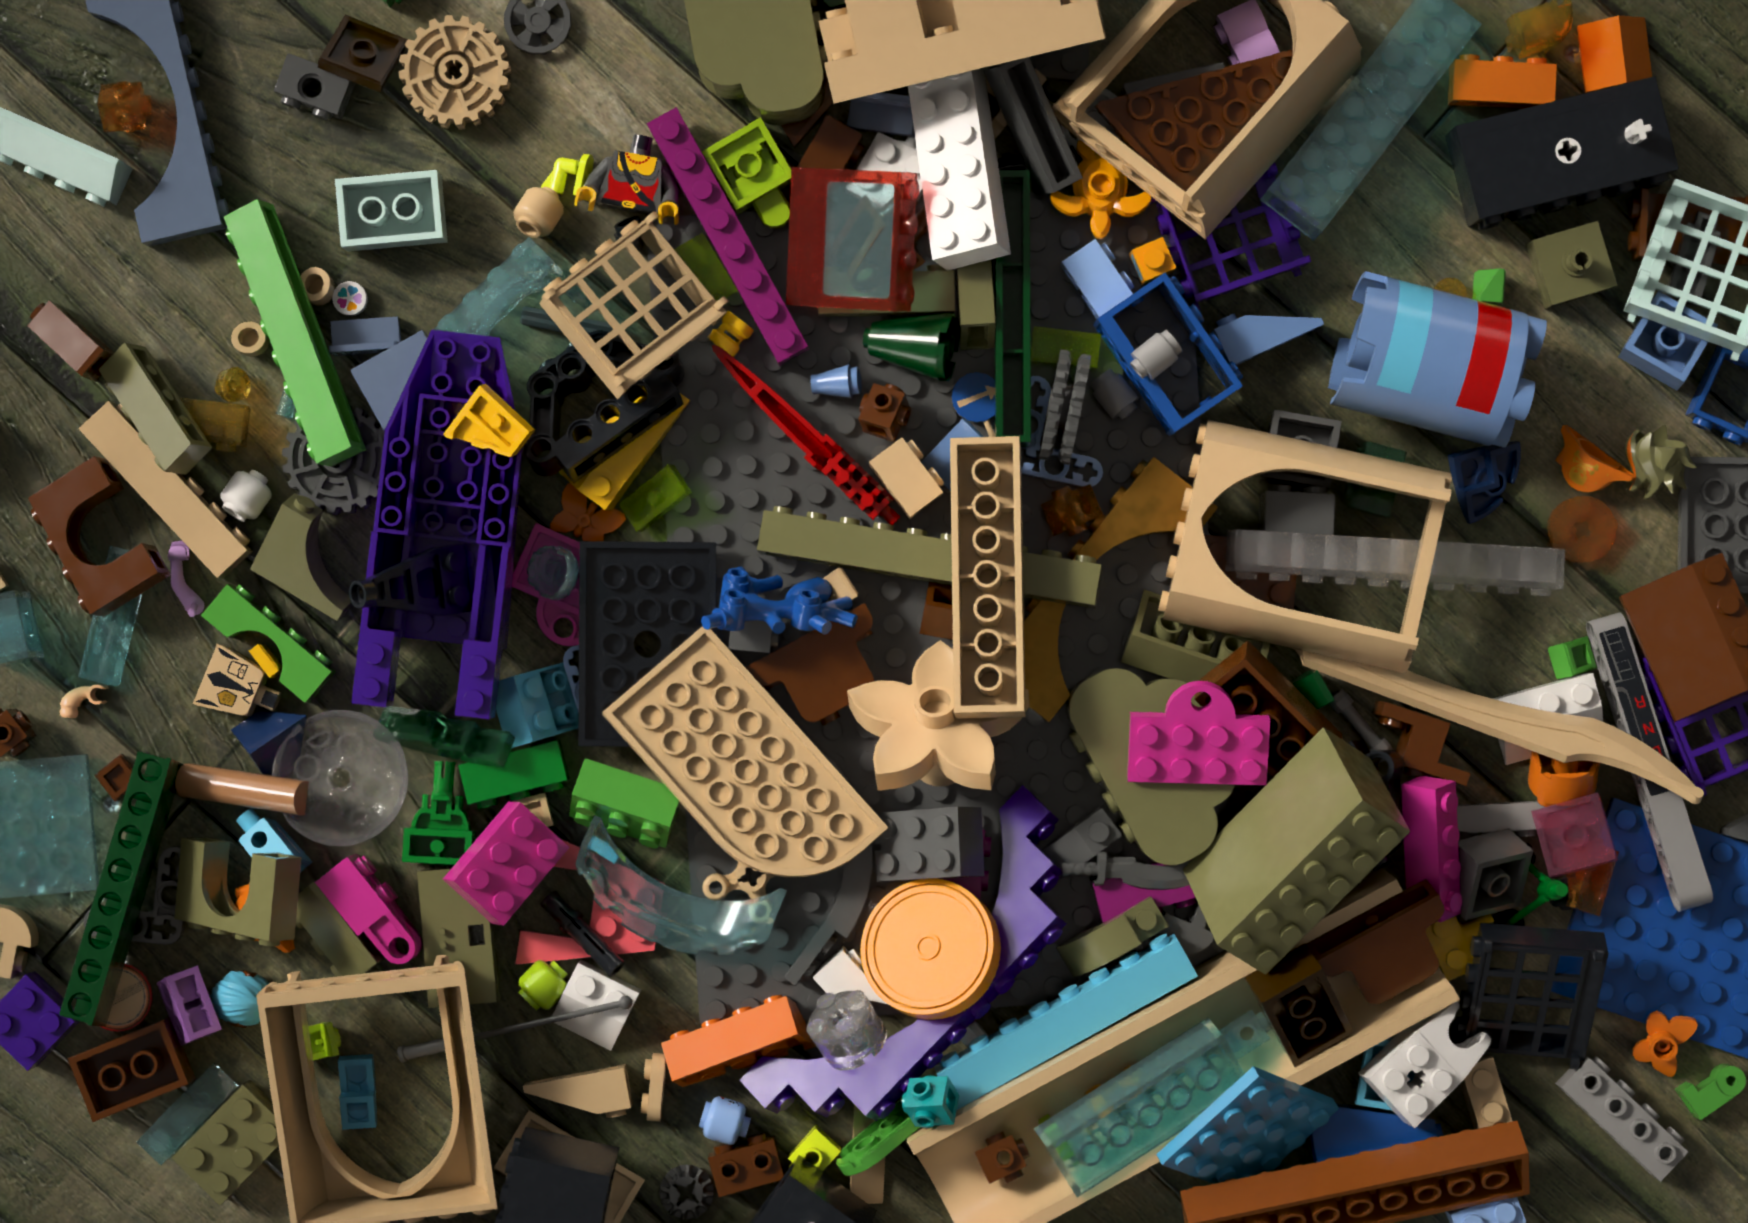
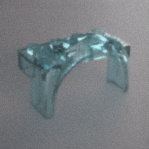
[433,237,592,336]

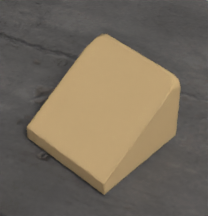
[823,567,858,601]

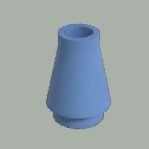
[811,364,862,398]

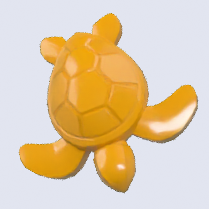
[1050,140,1151,240]

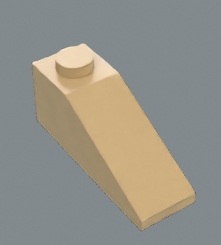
[523,1064,633,1118]

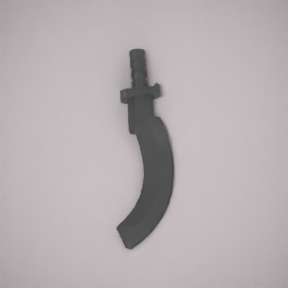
[1061,852,1193,890]

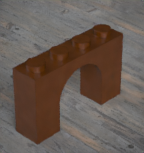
[28,456,171,617]

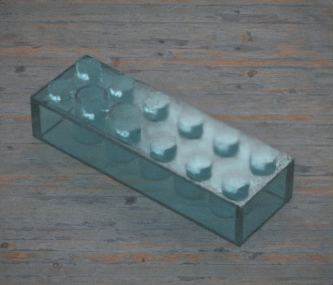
[1034,1018,1245,1198]

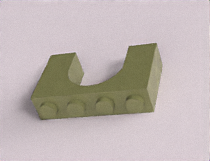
[174,836,302,946]

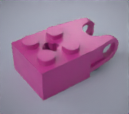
[315,853,422,964]

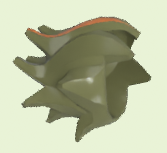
[1625,425,1697,500]

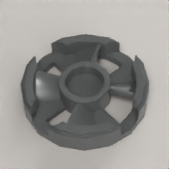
[504,0,571,55]

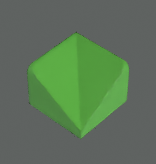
[1472,268,1506,305]

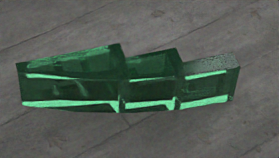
[373,706,515,768]

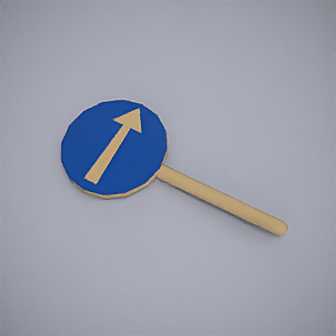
[951,372,995,437]

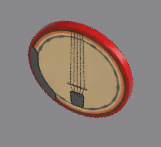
[100,964,153,1031]

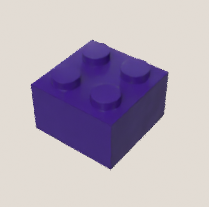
[0,971,80,1071]

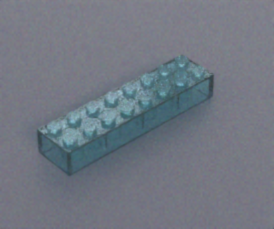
[1260,0,1482,241]

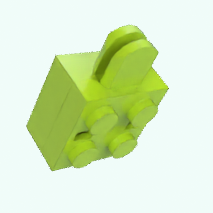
[702,117,796,229]

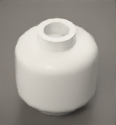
[220,470,272,522]

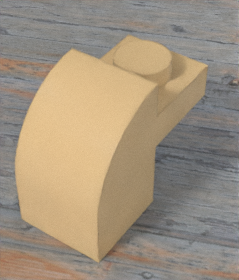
[0,904,39,979]

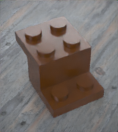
[1372,701,1471,786]

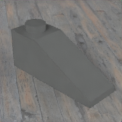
[1041,806,1122,881]

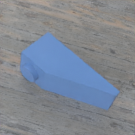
[1211,313,1324,365]

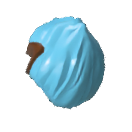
[210,970,269,1028]

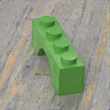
[201,584,336,703]

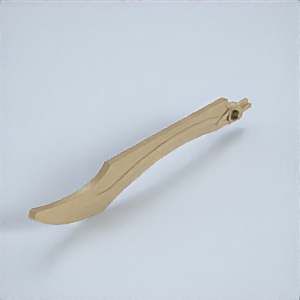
[1292,648,1704,804]

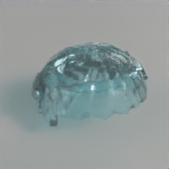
[527,546,580,601]

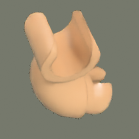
[60,684,109,718]

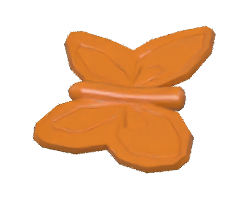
[550,483,626,541]

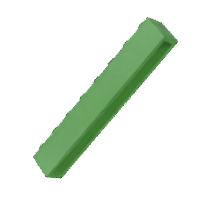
[223,199,366,467]

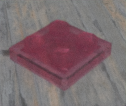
[1531,793,1618,878]

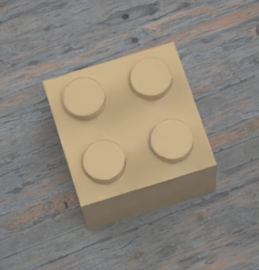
[869,437,944,520]

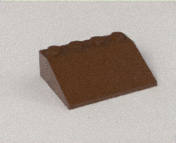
[1619,553,1748,722]

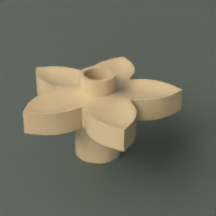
[847,640,1030,791]

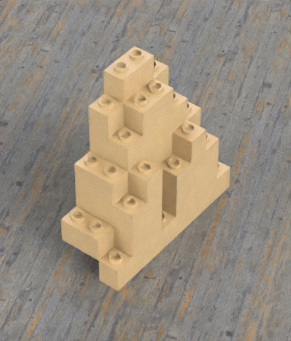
[819,0,1106,104]

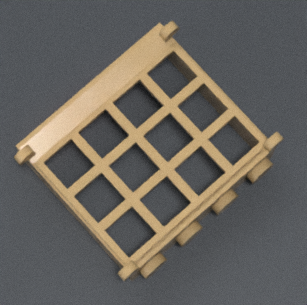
[539,211,729,400]

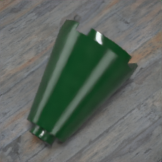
[863,313,959,382]

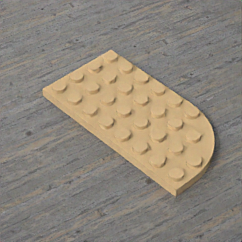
[602,626,889,877]

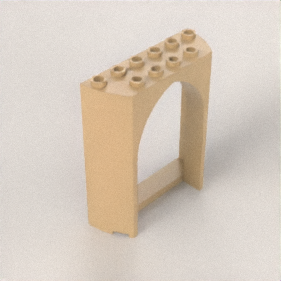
[1052,0,1362,239]
[1158,419,1452,673]
[256,955,497,1223]

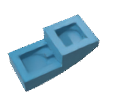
[338,1054,377,1130]

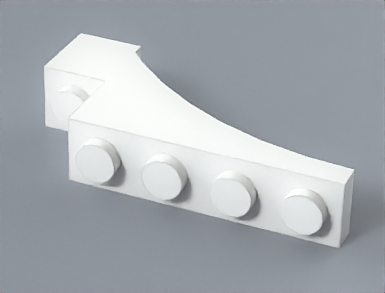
[813,946,988,1048]

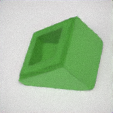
[1548,636,1597,679]

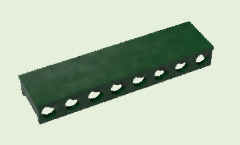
[59,751,183,1027]

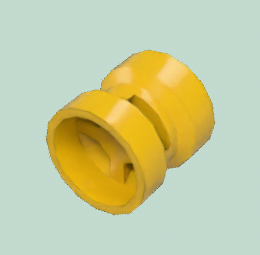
[707,310,754,357]

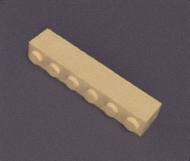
[78,401,253,579]

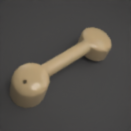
[231,267,335,357]

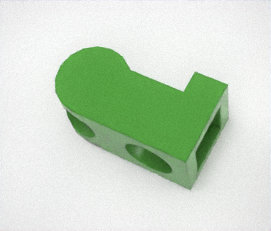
[1675,1064,1746,1120]

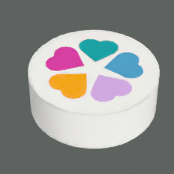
[332,281,368,316]

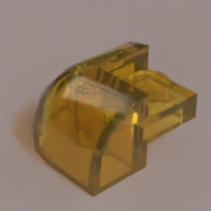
[1504,0,1574,59]

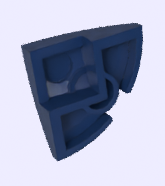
[1447,441,1521,524]

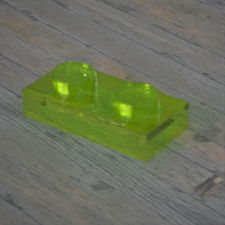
[674,232,738,301]
[1030,326,1101,369]
[619,464,692,532]

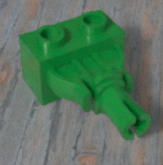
[402,761,476,865]

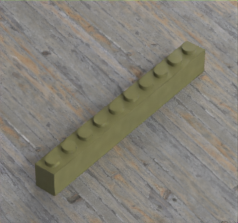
[757,506,1102,609]

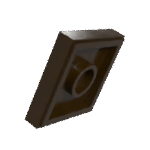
[317,14,408,93]

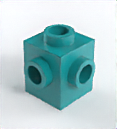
[902,1076,959,1128]

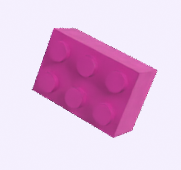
[443,801,569,926]

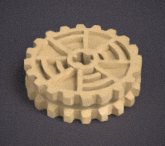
[399,15,512,130]

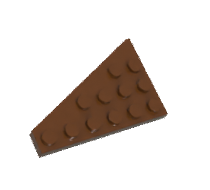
[1094,49,1293,192]

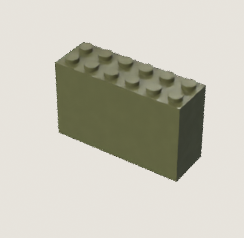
[1183,727,1410,975]

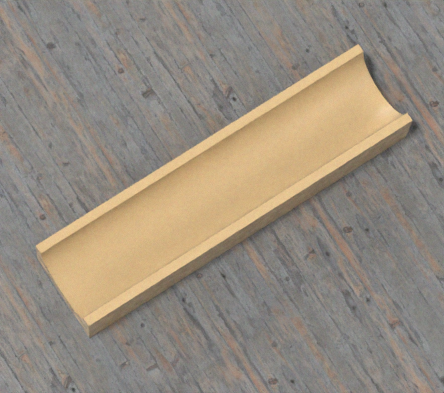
[907,868,1460,1223]

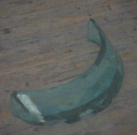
[575,816,787,955]

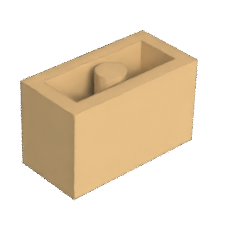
[1460,1053,1512,1129]

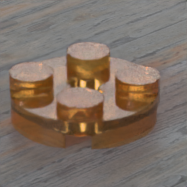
[1547,496,1618,563]

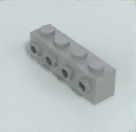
[1555,1056,1688,1182]

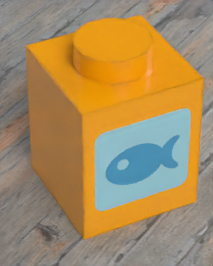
[1129,237,1176,285]

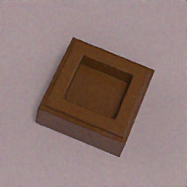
[94,754,133,802]

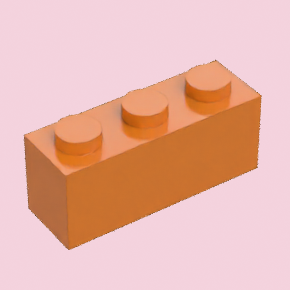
[1448,54,1557,109]

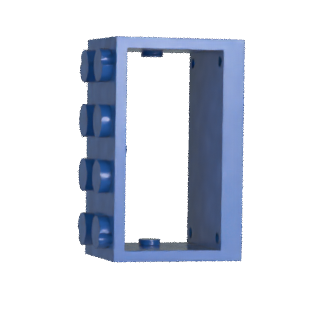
[1093,272,1243,437]

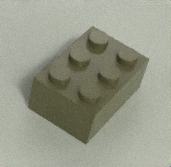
[171,1080,279,1206]

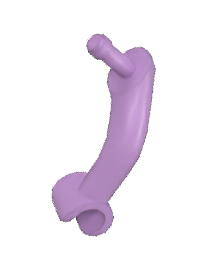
[168,541,204,617]

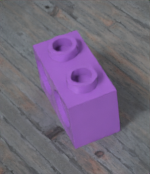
[157,965,222,1046]

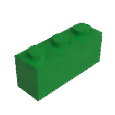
[458,740,570,809]

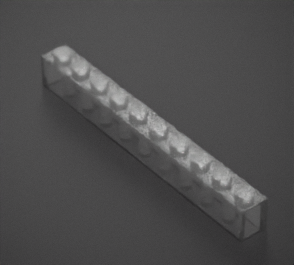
[1225,529,1565,596]

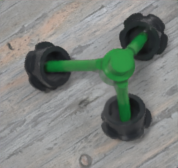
[1493,842,1582,926]

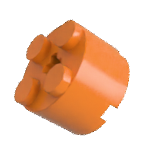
[1528,751,1600,807]

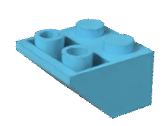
[496,662,579,749]

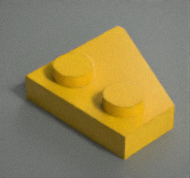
[443,383,535,457]

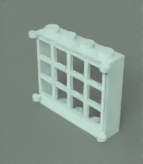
[1624,179,1748,361]

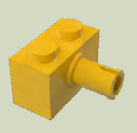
[1426,914,1494,981]

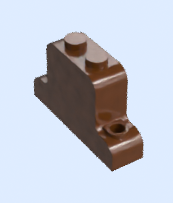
[745,603,875,726]
[1306,879,1444,1004]

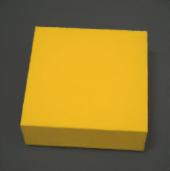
[249,644,282,678]

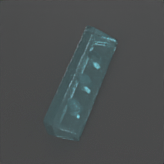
[78,546,142,686]

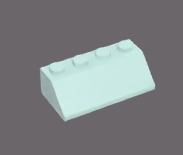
[0,107,133,207]

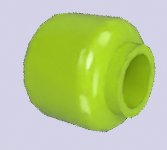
[518,960,568,1011]

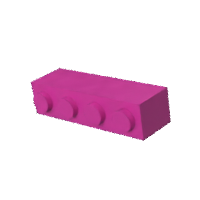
[1401,776,1462,922]

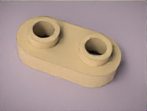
[641,1053,667,1122]

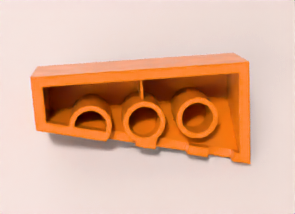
[661,995,816,1087]

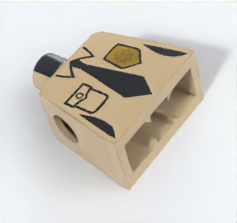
[193,644,281,716]

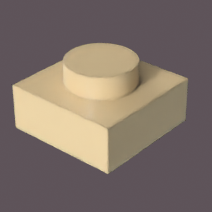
[512,792,554,827]

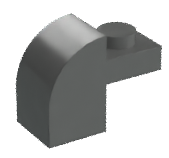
[1151,902,1214,955]

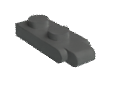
[1665,211,1721,307]

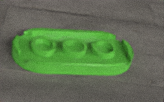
[836,1098,920,1176]

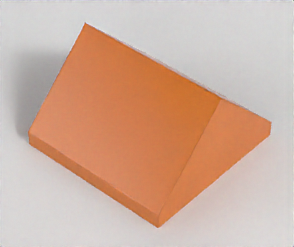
[1577,15,1652,93]

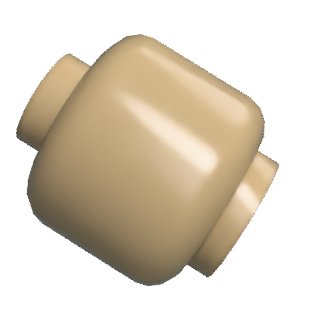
[513,187,564,238]

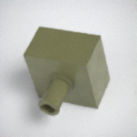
[1525,221,1617,309]

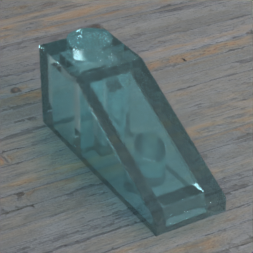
[137,1063,238,1165]

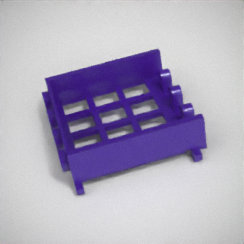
[1150,162,1311,310]
[1640,657,1748,797]

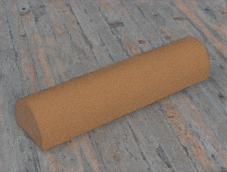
[175,763,309,815]

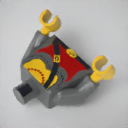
[574,134,679,225]

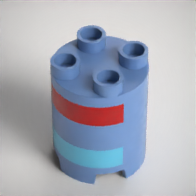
[1328,271,1547,448]

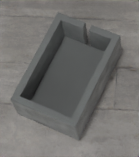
[875,807,985,882]

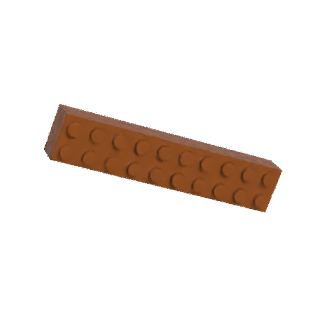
[1180,1121,1530,1223]

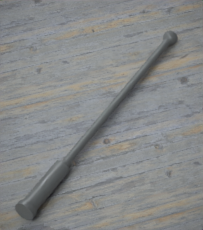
[397,996,632,1063]

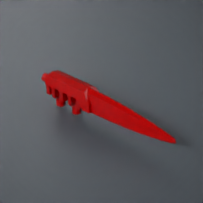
[712,345,901,525]

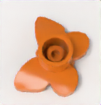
[1632,1010,1698,1077]

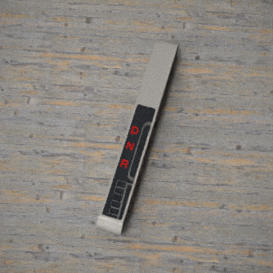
[1586,612,1713,912]

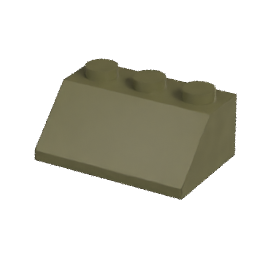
[296,880,385,977]

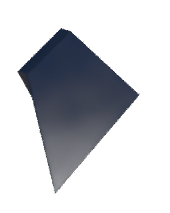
[231,710,307,777]

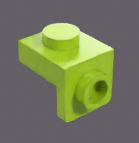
[308,1022,341,1061]

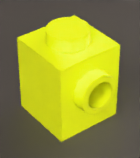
[788,1125,841,1171]

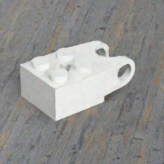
[1358,1002,1491,1128]

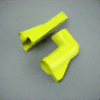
[541,154,594,196]

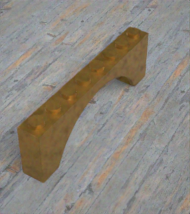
[1024,457,1218,722]

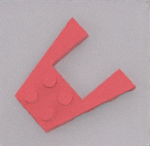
[515,839,665,964]

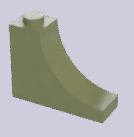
[250,493,352,621]

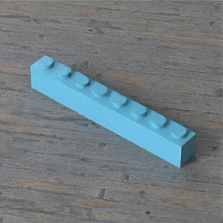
[935,934,1198,1110]

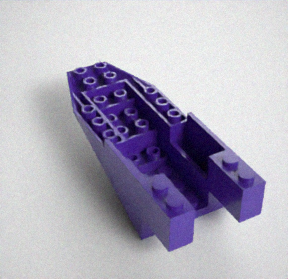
[351,330,523,719]

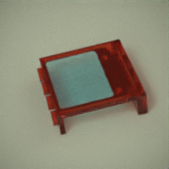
[786,167,919,312]

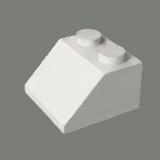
[553,960,641,1051]

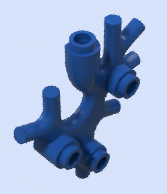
[701,566,858,634]

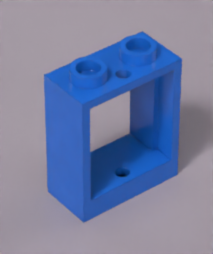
[1685,345,1748,446]

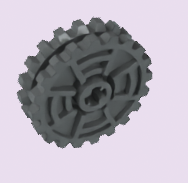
[1039,349,1091,465]
[282,405,385,515]

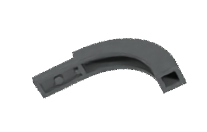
[784,746,873,985]

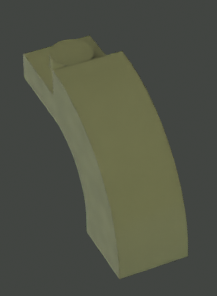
[1056,896,1168,977]

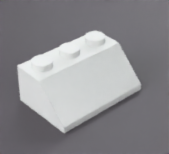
[1492,673,1603,765]

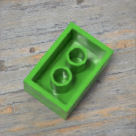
[569,758,680,848]

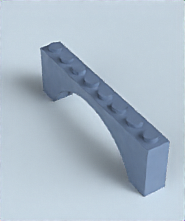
[85,0,229,247]

